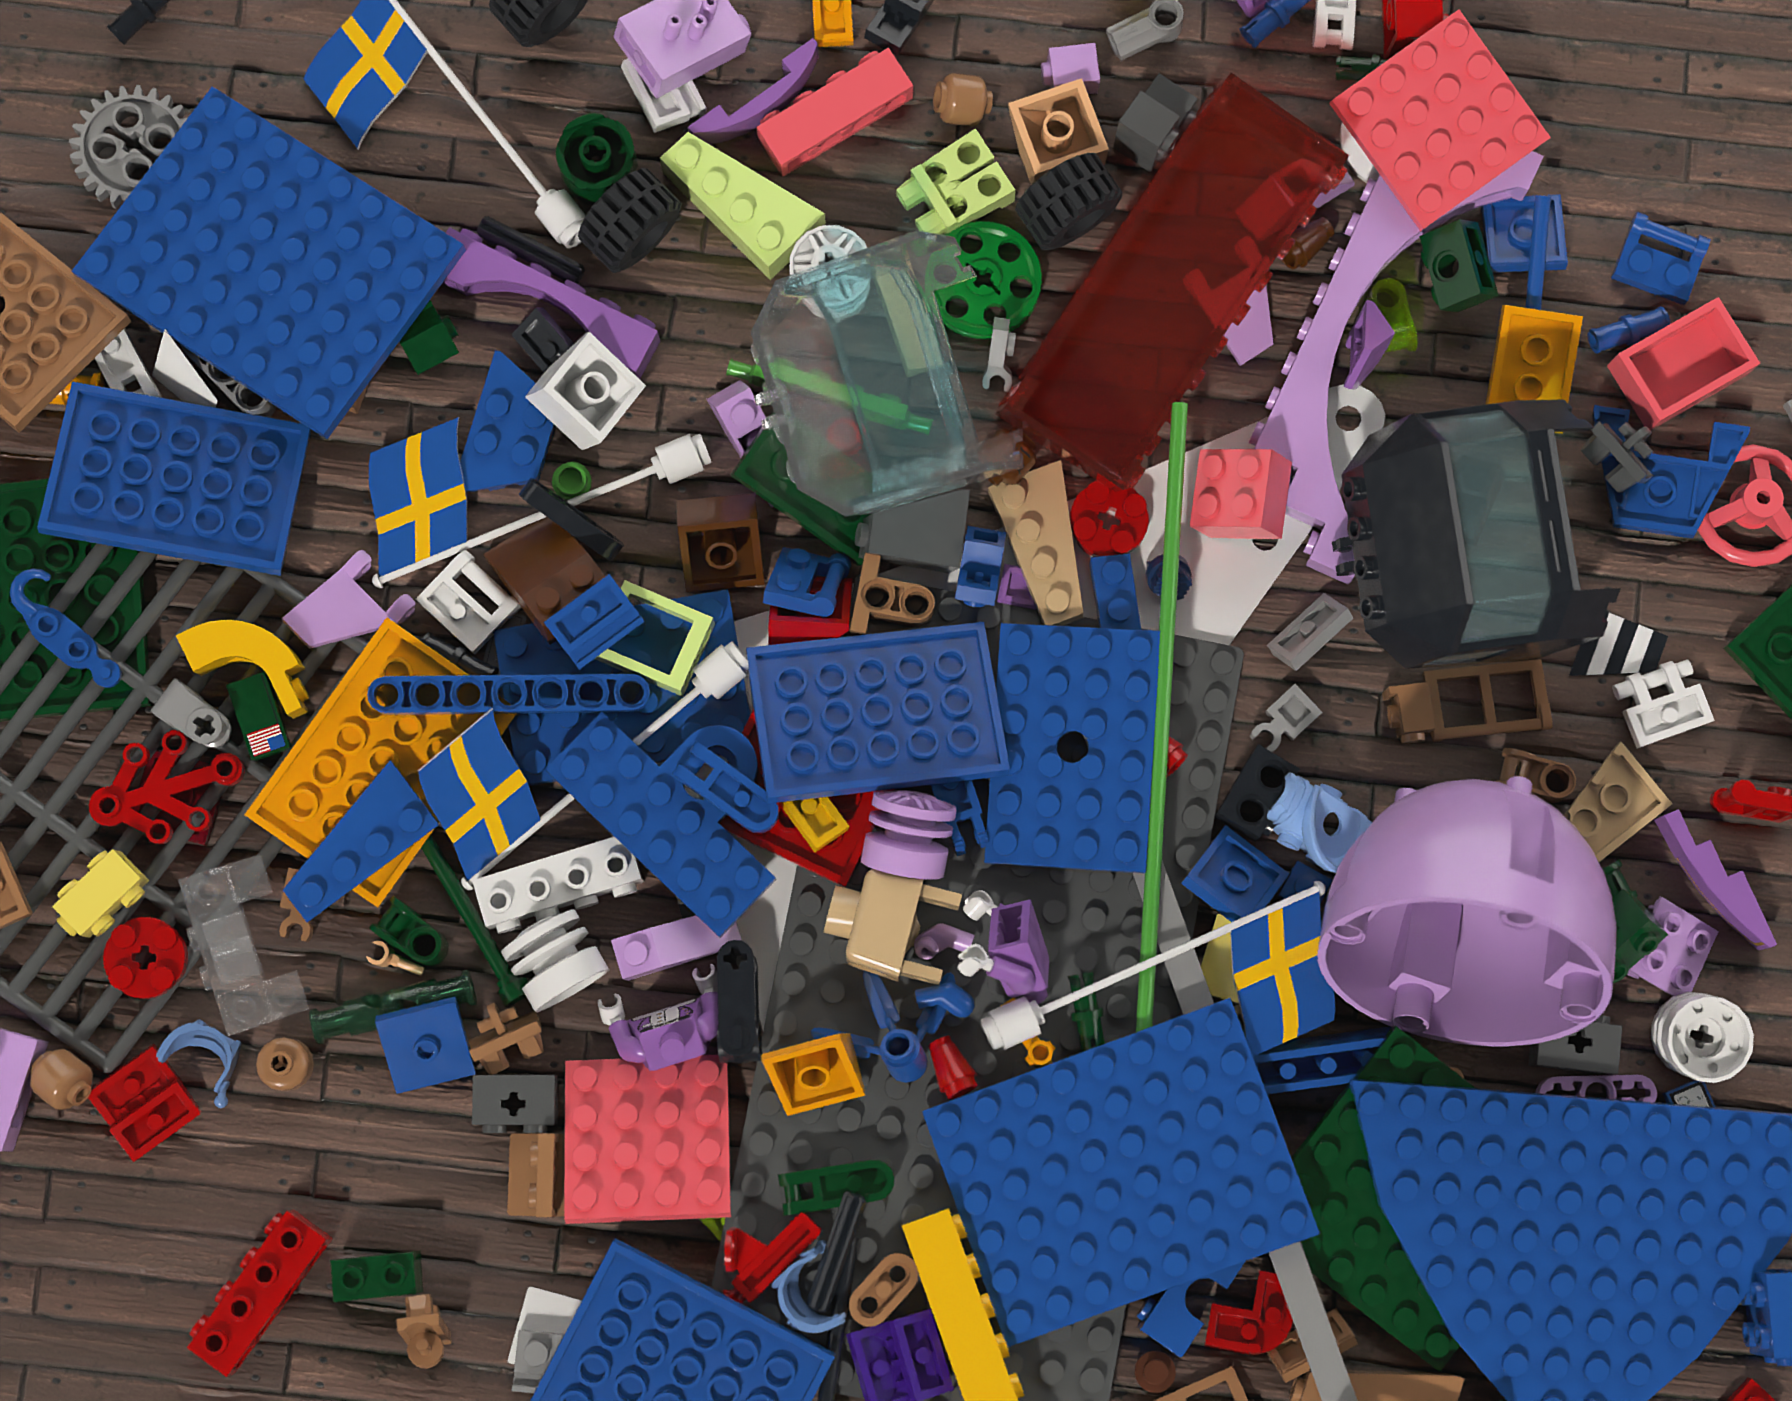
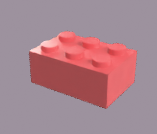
[1607,297,1760,430]

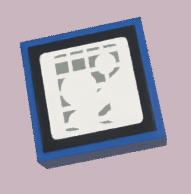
[1662,1080,1715,1107]

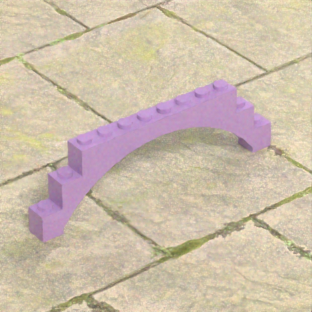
[1249,151,1544,585]

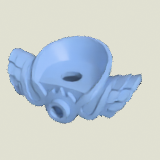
[1267,772,1372,873]

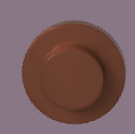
[1134,1351,1176,1393]

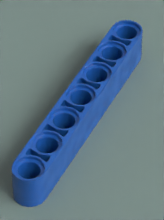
[367,674,650,715]

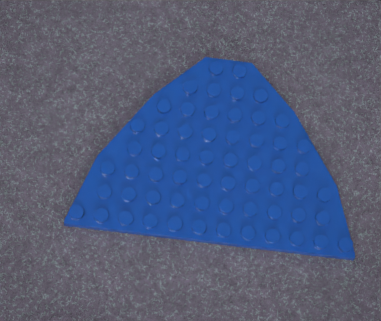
[1350,1078,1792,1401]

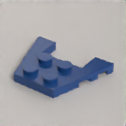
[1592,405,1750,539]

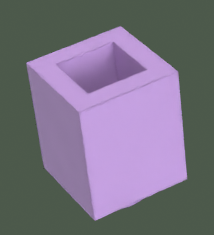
[1041,43,1100,94]

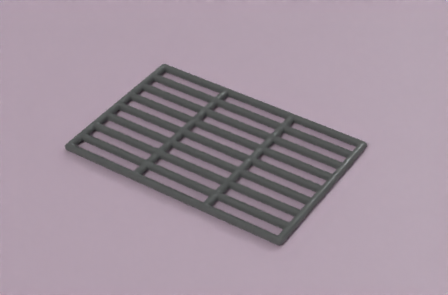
[0,543,369,1074]

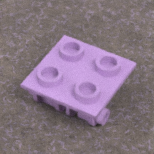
[1627,897,1719,996]

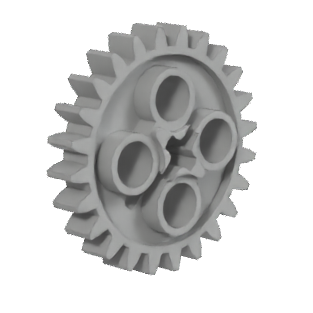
[69,85,187,209]

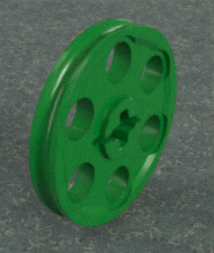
[925,221,1042,339]

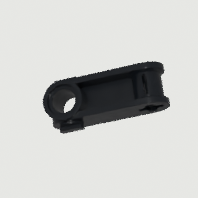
[717,940,762,1064]

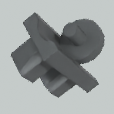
[1581,421,1654,493]

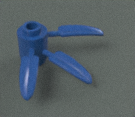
[810,971,956,1083]

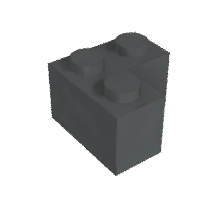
[1113,73,1198,172]

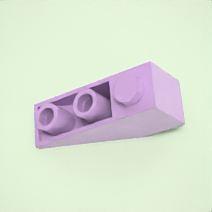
[706,380,774,508]

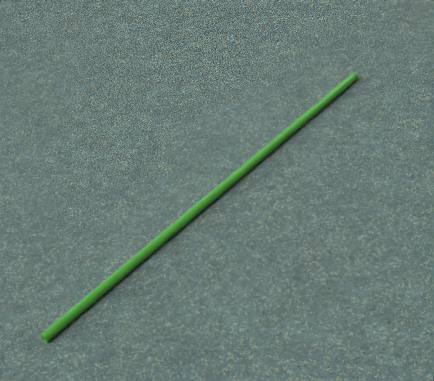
[1136,402,1188,1032]

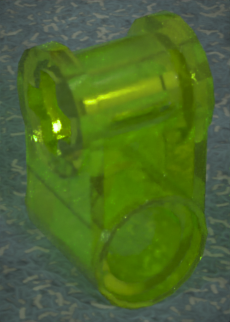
[1365,278,1418,357]

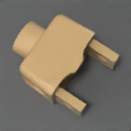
[824,869,962,985]

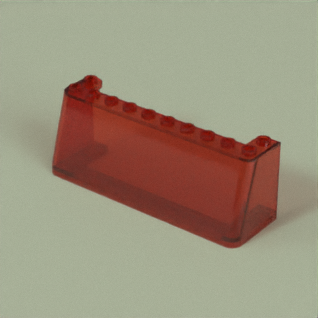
[994,72,1350,492]

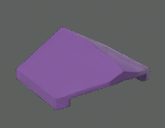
[1344,300,1395,390]

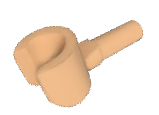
[366,941,425,976]

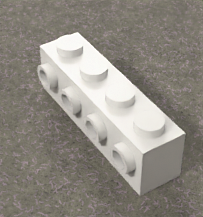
[472,837,644,934]

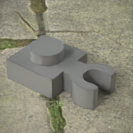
[1249,684,1323,752]

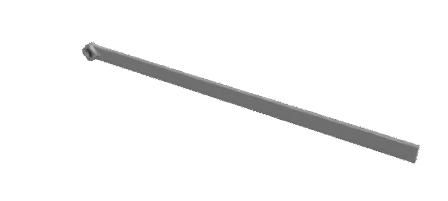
[1083,735,1357,1401]

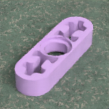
[1535,1075,1657,1103]

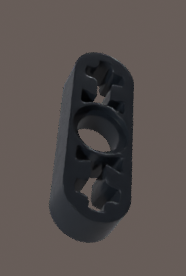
[519,478,624,561]

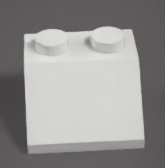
[525,332,646,450]

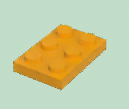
[1485,305,1583,434]

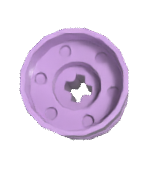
[861,790,957,879]

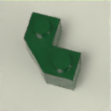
[399,300,459,375]

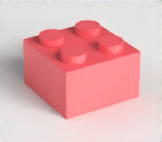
[1190,449,1292,539]

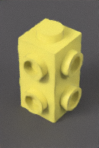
[52,849,149,938]

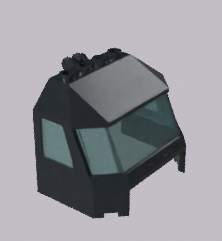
[1332,399,1621,669]

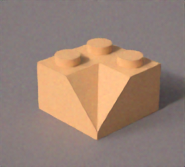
[1008,78,1109,185]

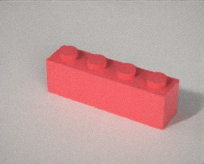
[757,48,913,177]

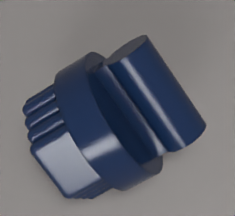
[1145,554,1192,600]

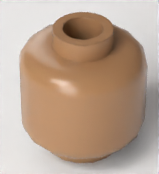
[933,73,993,126]
[256,1037,314,1091]
[30,1049,93,1110]

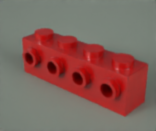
[187,1210,333,1377]

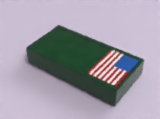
[226,672,292,761]

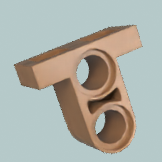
[850,552,935,636]

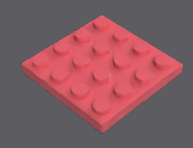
[1329,9,1551,231]
[564,1055,731,1224]

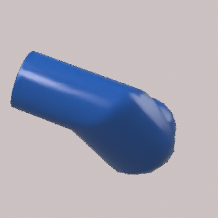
[915,982,975,1018]

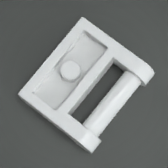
[416,550,522,655]

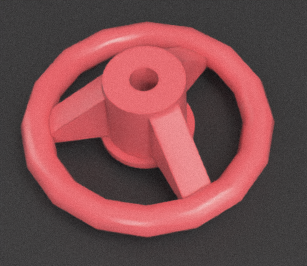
[1698,444,1792,567]

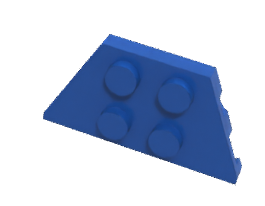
[460,350,556,493]

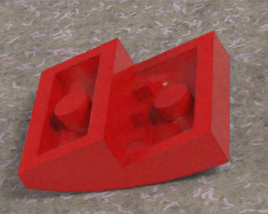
[88,1043,201,1162]

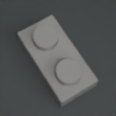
[1267,593,1353,671]

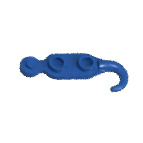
[10,568,122,688]

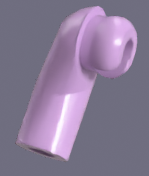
[914,923,974,960]

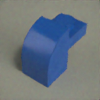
[955,526,1007,607]

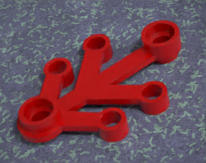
[89,730,245,844]

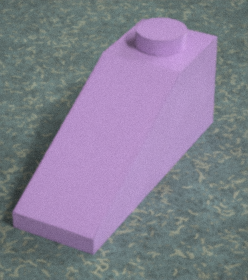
[611,916,742,981]

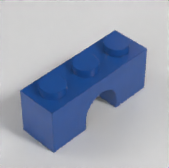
[1136,1261,1245,1358]

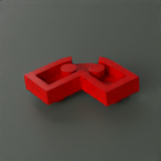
[1205,1270,1293,1354]

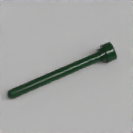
[421,835,528,1007]

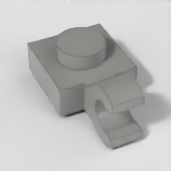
[982,317,1016,392]

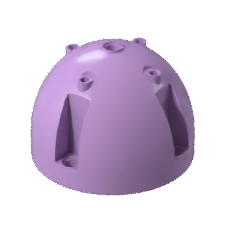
[1317,777,1616,1046]

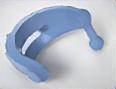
[156,1019,241,1108]
[771,1240,846,1333]

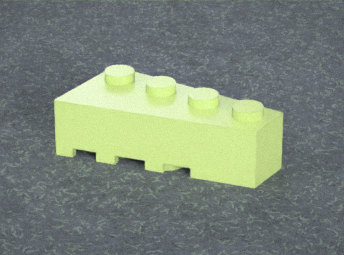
[660,132,826,280]

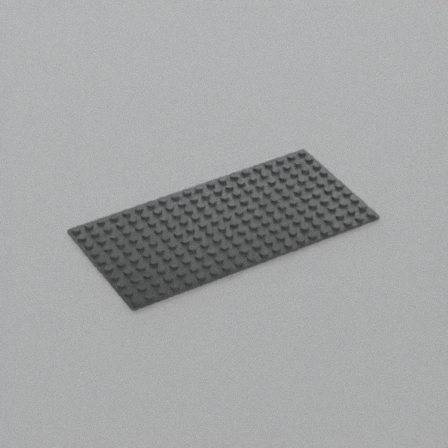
[711,574,1244,1401]

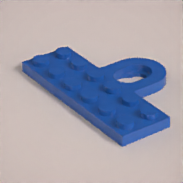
[545,712,777,938]

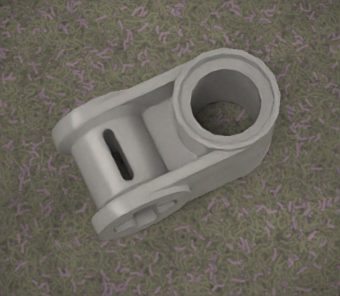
[150,678,232,748]

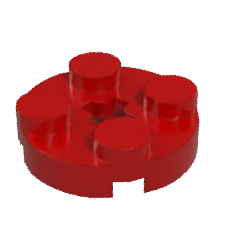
[1069,480,1149,557]
[103,917,188,999]

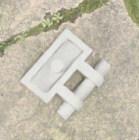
[1612,659,1715,748]

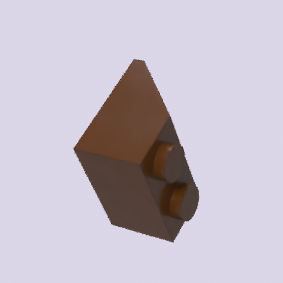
[677,493,765,592]

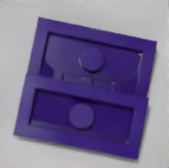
[846,1309,954,1401]

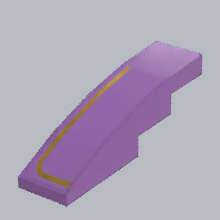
[1654,809,1777,950]

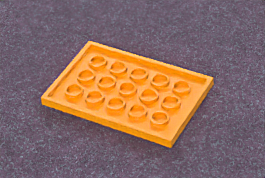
[244,617,517,908]

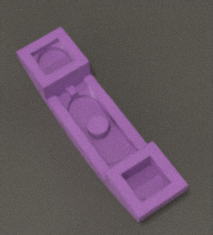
[688,38,818,144]

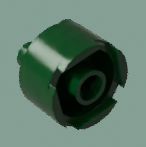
[555,113,638,204]

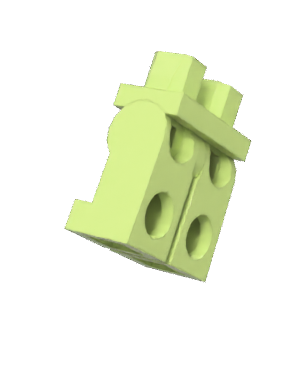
[896,128,1015,241]

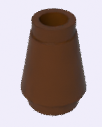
[1276,217,1334,270]

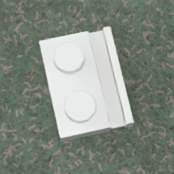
[621,59,707,133]

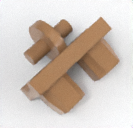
[469,1002,544,1075]
[397,1294,452,1369]

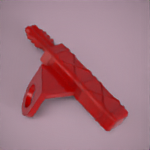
[722,1212,822,1305]

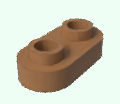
[849,1253,918,1327]

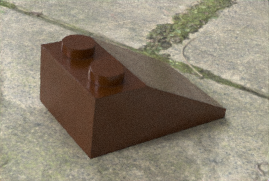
[483,517,605,645]

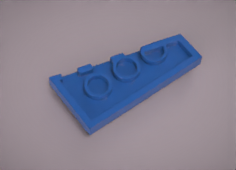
[283,760,440,922]

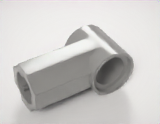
[1106,0,1184,61]

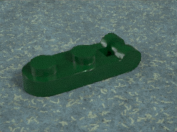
[778,1160,895,1216]

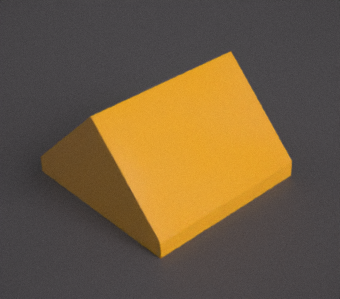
[761,1033,865,1116]

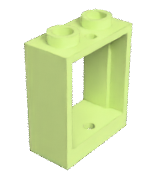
[595,580,715,697]

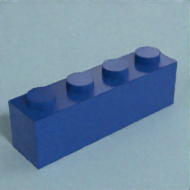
[1253,1026,1391,1094]

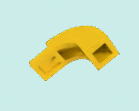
[176,620,309,719]

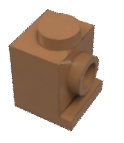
[1382,682,1436,744]

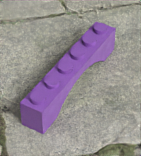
[442,227,660,379]

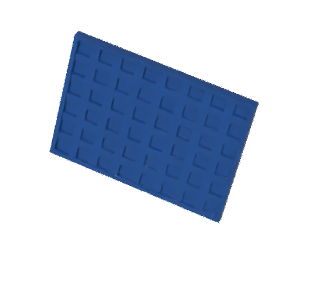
[72,86,466,439]
[922,998,1320,1347]

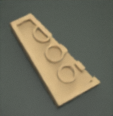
[988,460,1083,626]
[1563,742,1672,862]

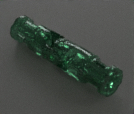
[309,970,477,1045]

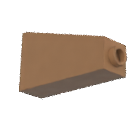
[1289,1370,1464,1401]

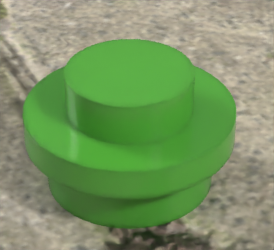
[552,462,592,500]

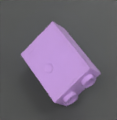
[614,0,751,99]
[0,1028,49,1152]

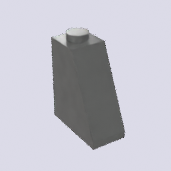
[855,489,970,573]

